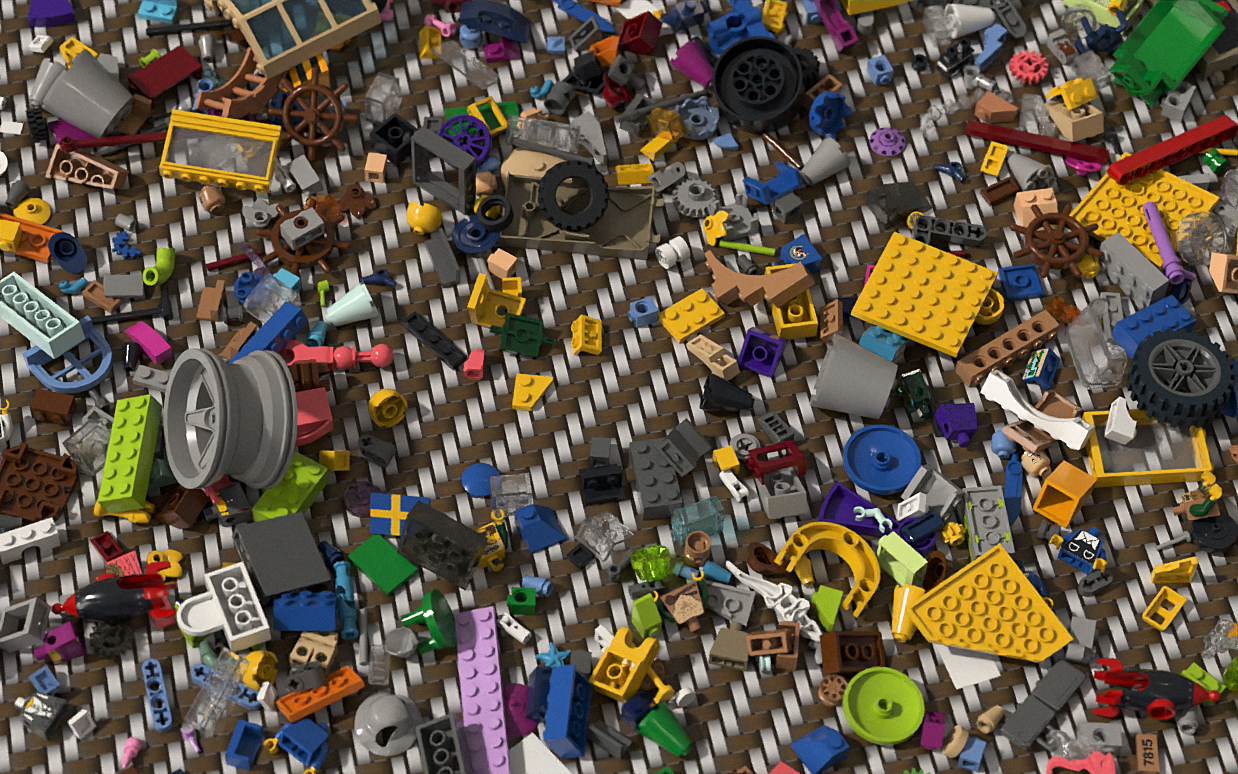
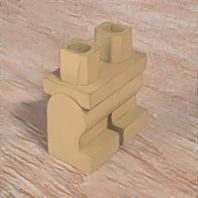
[289,631,339,675]

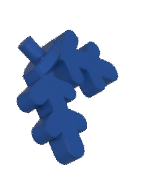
[111,231,141,259]

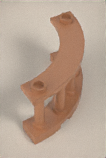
[195,47,288,119]

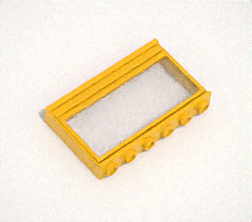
[159,109,282,193]

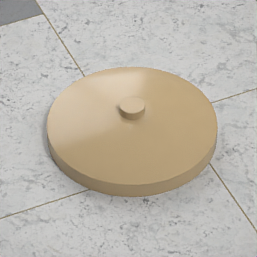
[501,143,572,190]

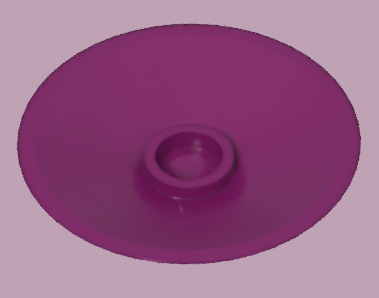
[503,683,540,738]

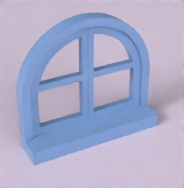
[22,315,113,393]

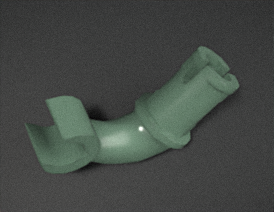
[199,641,240,674]

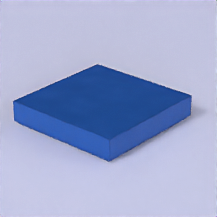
[998,264,1044,302]

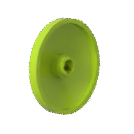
[842,667,925,745]

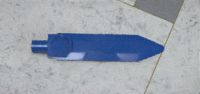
[552,0,616,34]
[1004,453,1023,526]

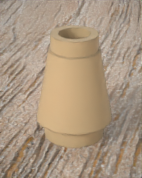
[976,705,1005,733]

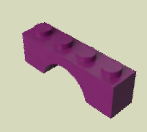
[813,0,858,53]

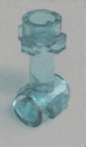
[202,69,226,90]

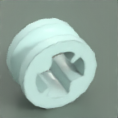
[758,654,771,672]

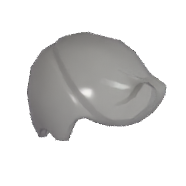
[385,627,419,658]

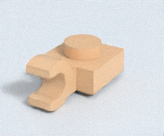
[517,108,549,130]

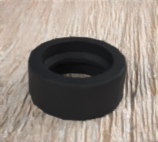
[477,195,514,232]

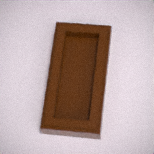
[980,176,1021,206]

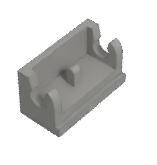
[286,154,324,196]

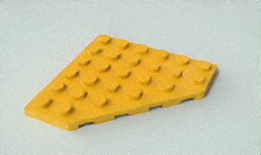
[904,543,1073,663]

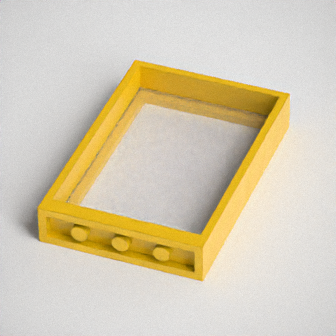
[1082,409,1214,488]

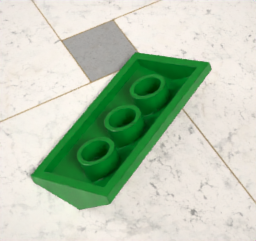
[444,101,521,137]

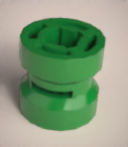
[1203,149,1228,174]

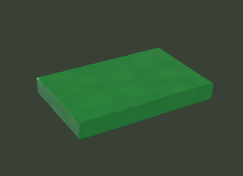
[347,534,418,596]

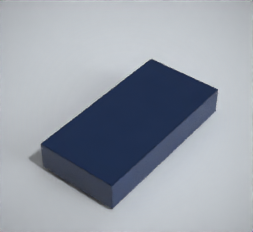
[901,510,945,545]

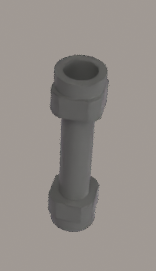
[76,374,110,412]

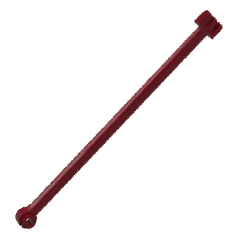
[60,119,270,153]

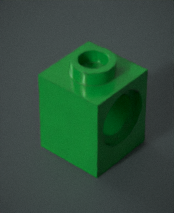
[507,587,536,615]

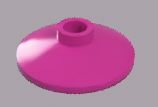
[1065,157,1102,175]

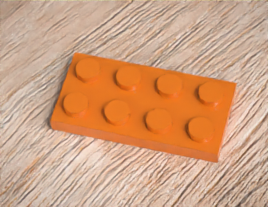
[0,213,63,263]
[275,665,365,723]

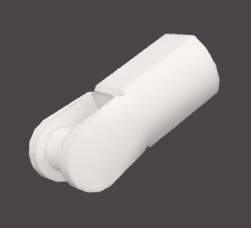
[719,469,750,502]
[496,613,532,644]

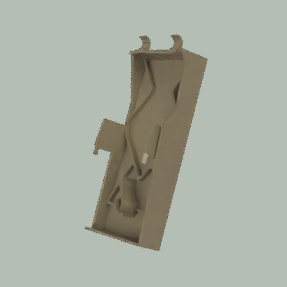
[499,171,665,260]

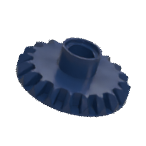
[452,215,500,255]

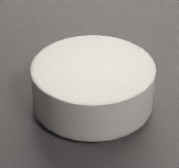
[674,687,695,707]

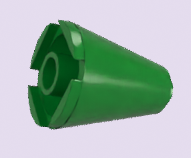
[635,701,692,757]

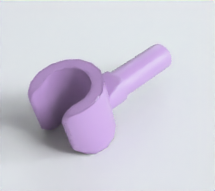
[181,724,201,753]

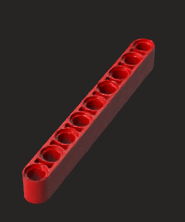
[1107,115,1238,185]

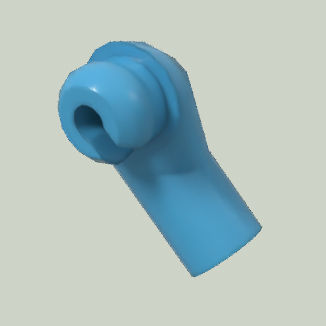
[530,79,554,99]
[59,277,89,294]

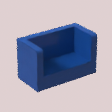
[225,720,264,771]

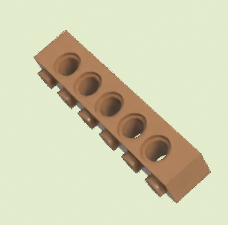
[955,309,1060,387]

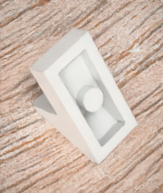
[897,492,928,523]

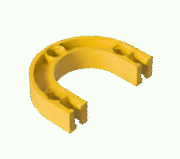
[774,522,880,617]

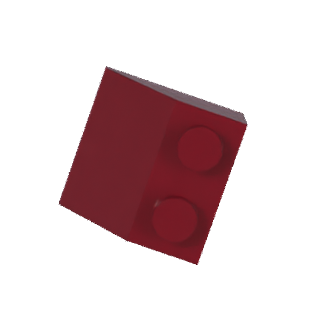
[618,11,663,55]

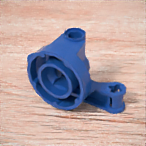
[707,0,775,55]

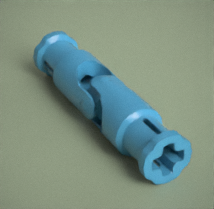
[333,561,359,640]

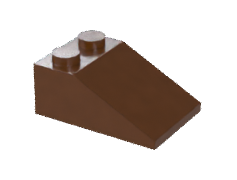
[819,631,885,676]

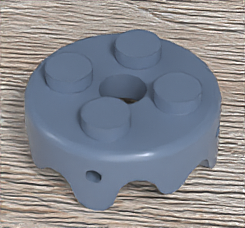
[674,96,720,140]

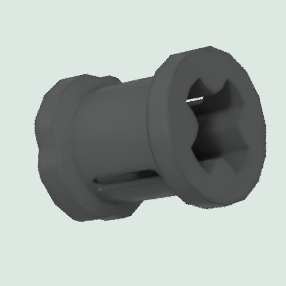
[223,305,244,324]

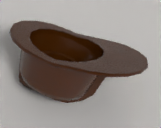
[216,20,256,46]
[747,542,789,575]
[923,550,954,594]

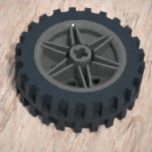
[1127,328,1236,429]

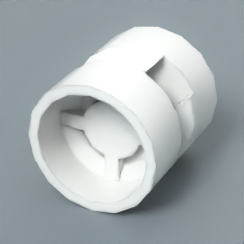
[655,236,690,269]

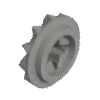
[729,434,760,462]

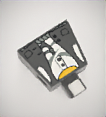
[14,692,68,741]

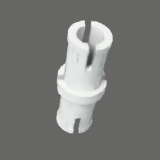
[268,159,296,193]

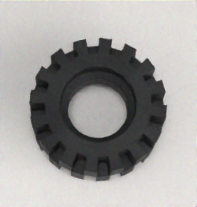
[25,108,48,143]

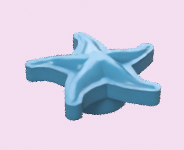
[536,642,571,670]

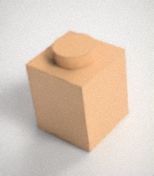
[365,153,387,183]
[487,248,518,279]

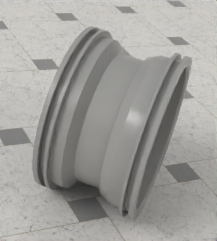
[163,348,298,489]

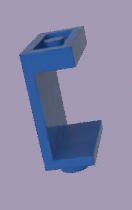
[743,161,802,205]

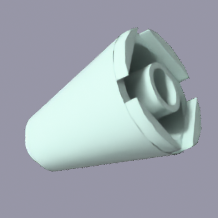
[325,282,379,327]

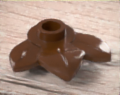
[339,185,376,219]

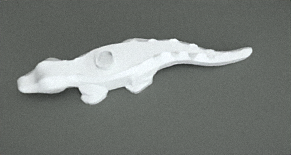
[726,561,823,642]

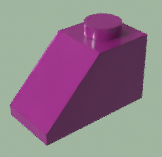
[921,710,945,750]

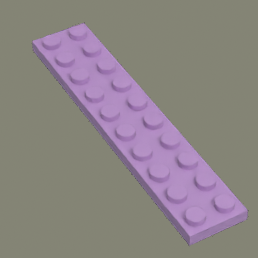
[454,606,511,774]

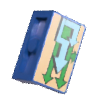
[1022,347,1060,390]

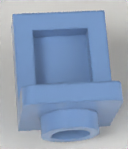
[28,665,62,696]

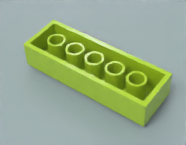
[98,394,163,513]

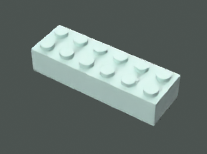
[0,272,85,359]

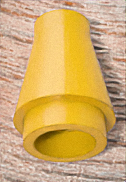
[793,555,815,587]

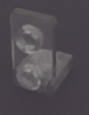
[1019,94,1041,131]

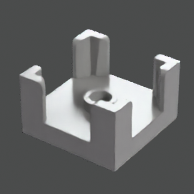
[709,192,760,241]

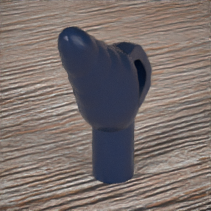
[933,162,966,183]
[360,269,397,288]

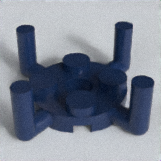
[1074,10,1129,60]

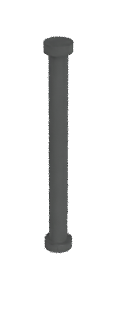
[506,134,594,165]

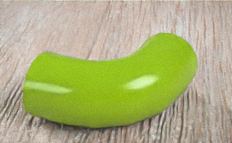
[142,248,175,286]

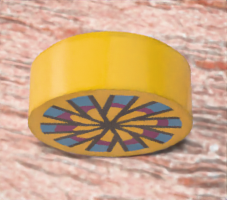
[906,211,925,229]

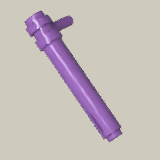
[1143,202,1196,284]

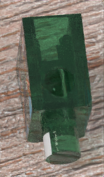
[896,369,931,418]

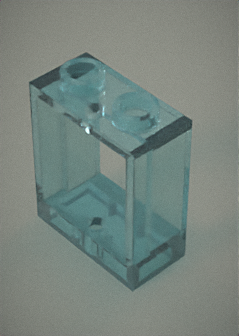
[670,495,725,547]

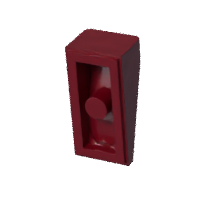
[90,531,125,564]

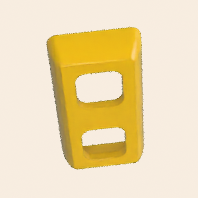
[1142,586,1186,632]

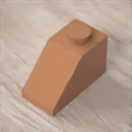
[974,91,1018,124]

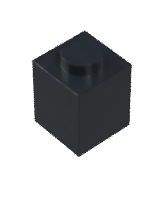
[573,50,602,82]

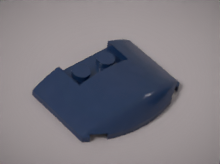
[457,0,531,43]

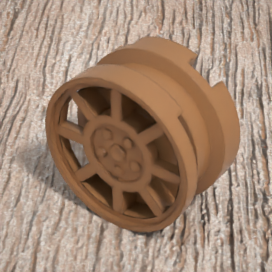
[818,674,848,707]

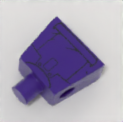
[934,403,977,448]

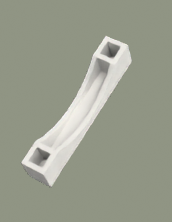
[980,369,1095,450]

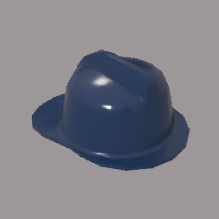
[48,232,88,273]

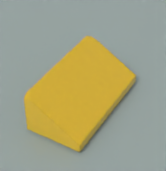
[419,24,441,59]
[640,130,679,161]
[616,163,654,185]

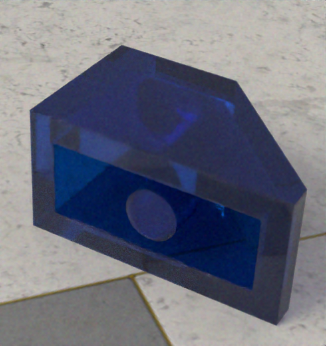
[621,691,661,731]

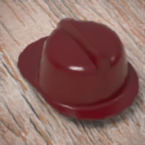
[602,71,631,109]

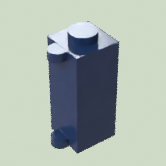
[526,666,552,723]

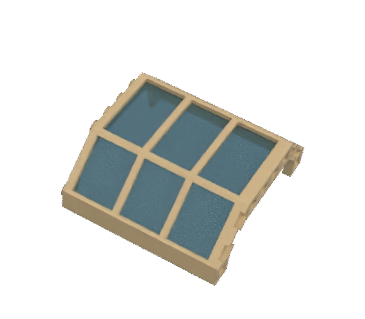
[205,0,382,79]

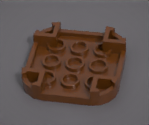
[0,442,78,524]

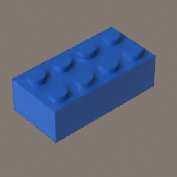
[1111,294,1196,359]
[543,664,592,759]

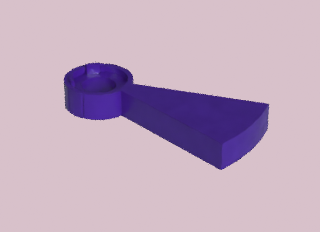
[28,0,76,27]
[818,481,936,558]

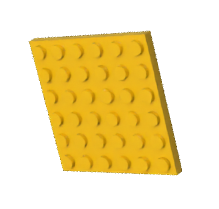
[1069,152,1220,271]
[851,232,998,357]

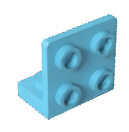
[138,0,178,24]

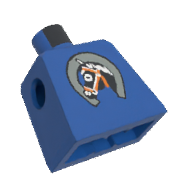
[775,234,822,273]

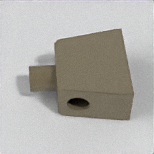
[709,621,748,671]

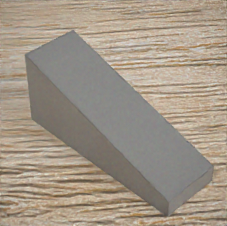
[1177,173,1210,191]

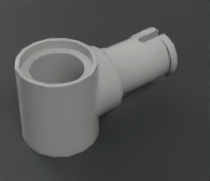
[964,66,998,93]

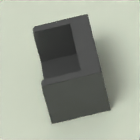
[620,93,657,137]

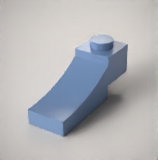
[974,23,1007,73]

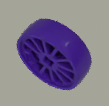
[438,115,492,169]

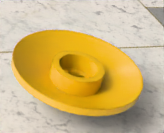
[13,198,51,225]

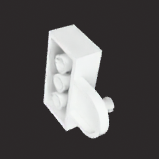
[177,562,271,653]

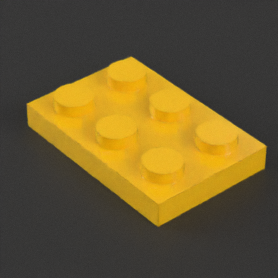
[658,288,725,344]

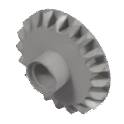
[672,177,719,218]

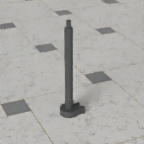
[99,117,170,157]

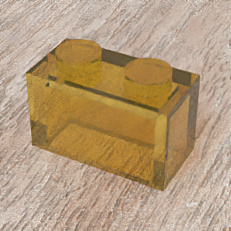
[646,108,688,142]

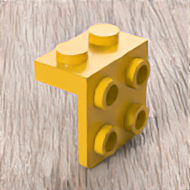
[1045,77,1098,110]

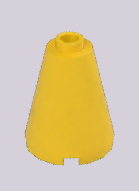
[891,584,925,643]

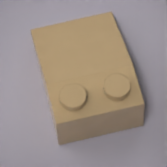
[1044,98,1104,142]

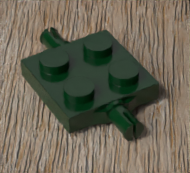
[489,313,554,358]

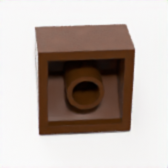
[152,484,209,529]

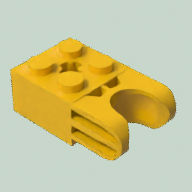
[588,626,660,705]

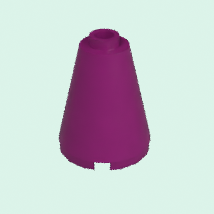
[669,39,714,88]

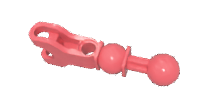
[278,340,394,382]

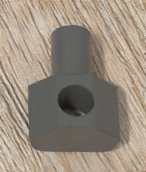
[608,54,645,91]

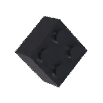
[370,113,418,166]

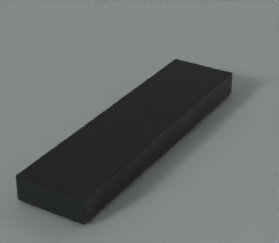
[401,311,467,371]

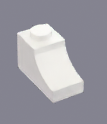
[1104,397,1137,445]

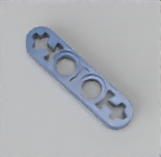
[142,659,173,733]
[191,664,261,711]

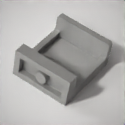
[901,464,965,524]

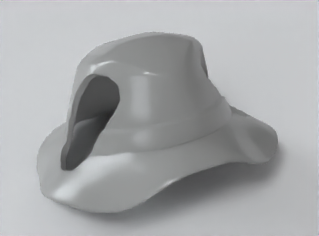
[355,691,423,756]

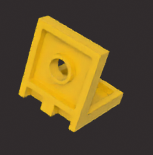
[467,273,526,328]

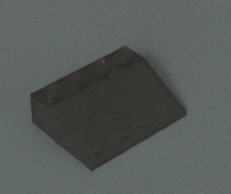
[397,500,488,591]

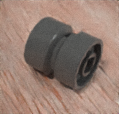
[544,81,575,115]

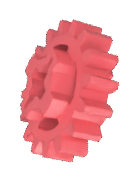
[1009,50,1048,85]

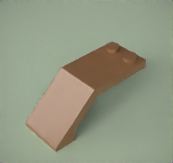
[1002,389,1083,453]

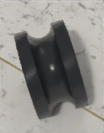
[911,54,928,72]

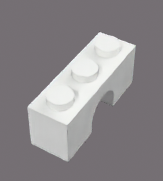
[0,517,61,564]

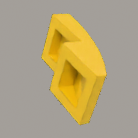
[980,141,1009,177]

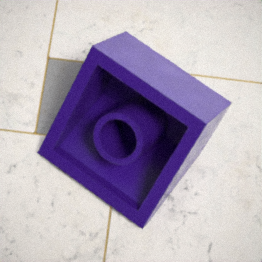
[737,327,788,378]

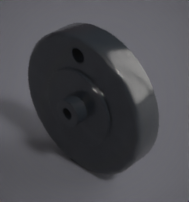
[1190,511,1238,554]

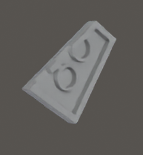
[704,580,755,630]

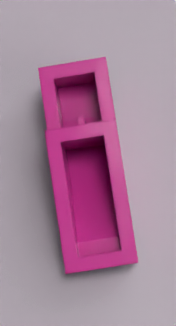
[125,321,173,366]

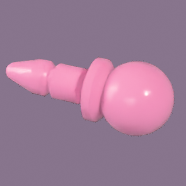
[122,737,142,768]

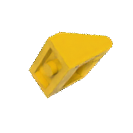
[467,96,510,137]

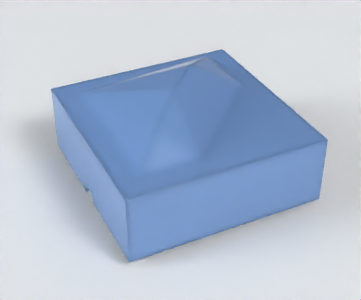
[547,37,565,55]

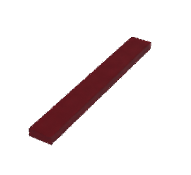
[965,119,1110,165]

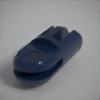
[1172,266,1193,304]

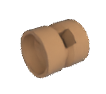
[684,531,711,567]

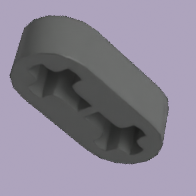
[1078,569,1113,597]

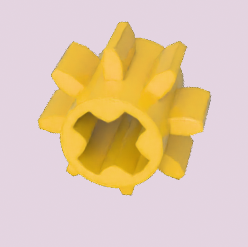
[941,522,966,547]

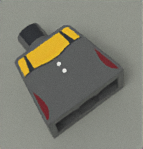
[203,481,253,527]

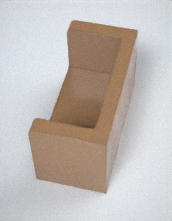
[775,621,800,670]

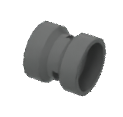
[1036,519,1061,542]

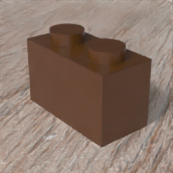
[30,388,76,425]

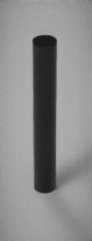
[922,385,943,437]

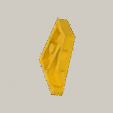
[512,374,553,411]
[1151,557,1198,583]

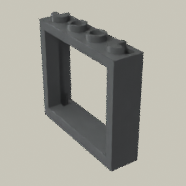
[411,126,476,215]

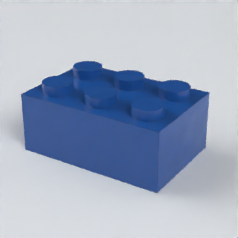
[273,591,337,631]

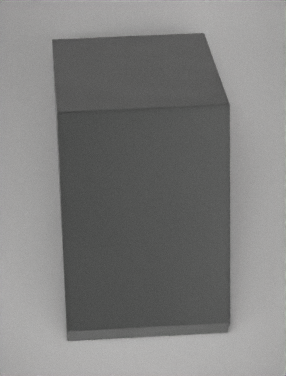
[568,15,601,52]

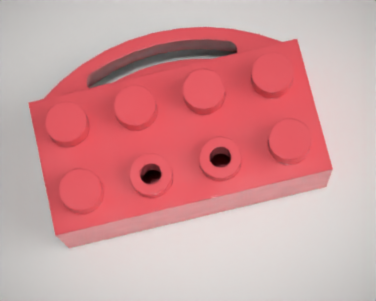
[295,387,333,447]

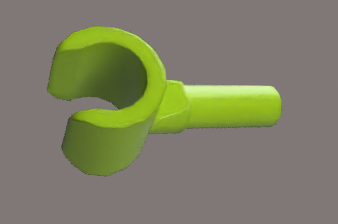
[318,280,329,307]

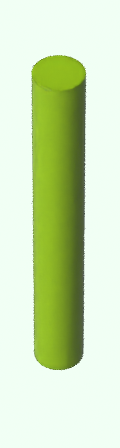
[719,240,775,256]

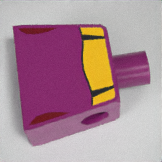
[34,621,86,664]

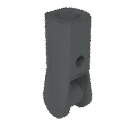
[628,577,666,599]

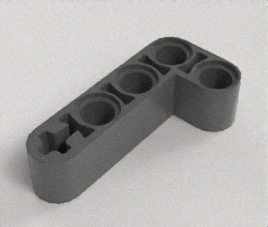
[911,215,987,247]

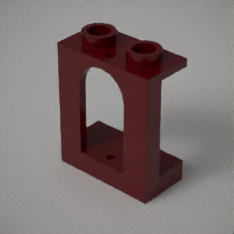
[746,440,806,485]

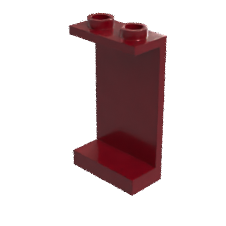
[128,45,203,110]

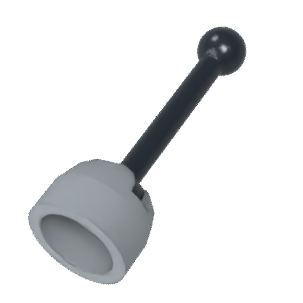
[146,101,190,124]

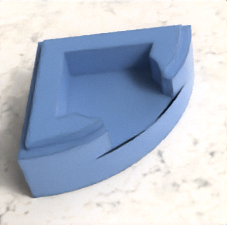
[714,133,738,151]

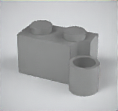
[1064,616,1099,665]

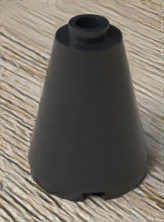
[699,373,755,413]

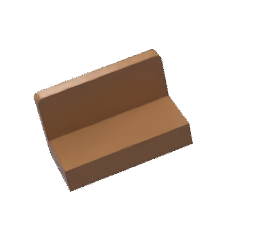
[197,280,226,322]

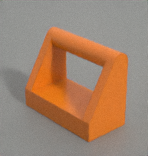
[589,36,620,66]

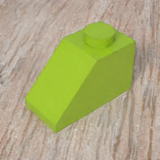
[811,585,843,633]
[631,593,662,640]

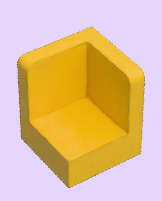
[502,277,522,297]
[712,446,740,475]
[319,450,350,471]

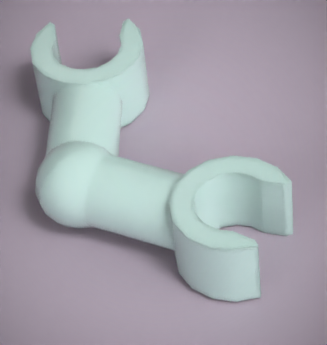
[854,506,892,533]

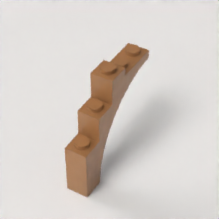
[704,250,815,308]

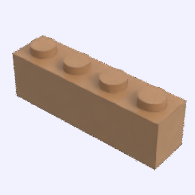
[45,143,129,189]

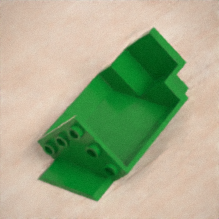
[1108,0,1229,107]

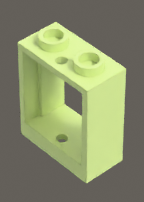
[876,531,928,587]

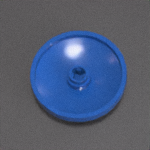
[843,425,921,494]

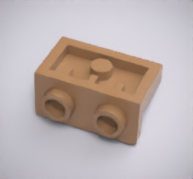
[820,299,843,346]
[221,322,257,361]

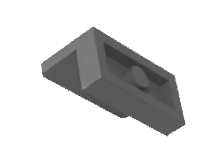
[587,720,632,760]

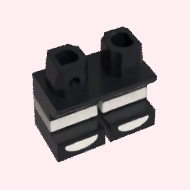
[937,38,975,80]

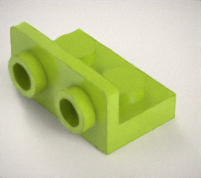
[1180,663,1226,706]

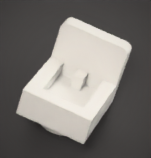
[595,625,615,658]

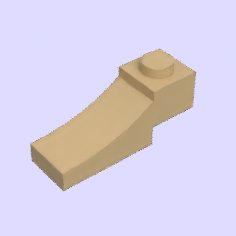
[686,334,740,381]

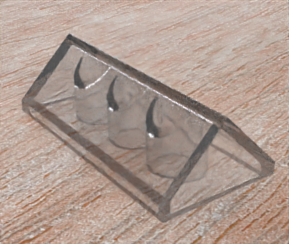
[505,115,581,154]
[184,647,251,735]

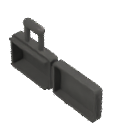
[1000,659,1086,753]

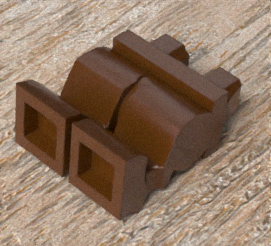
[285,359,330,392]

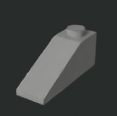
[571,111,607,167]

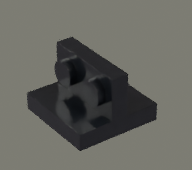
[579,464,625,506]

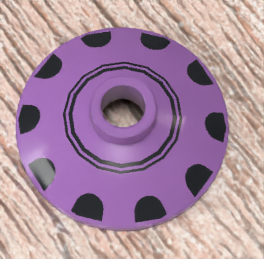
[869,127,906,157]

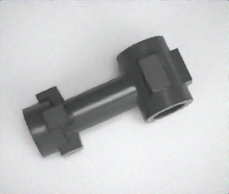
[607,549,638,582]

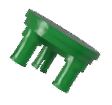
[401,589,457,655]

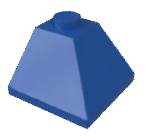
[514,504,567,554]
[790,725,850,774]

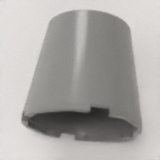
[41,49,134,138]
[809,333,898,419]

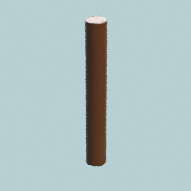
[762,132,804,171]

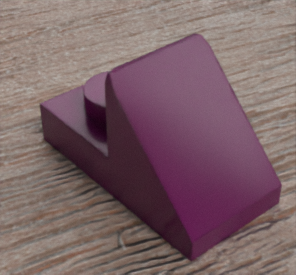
[483,36,521,63]

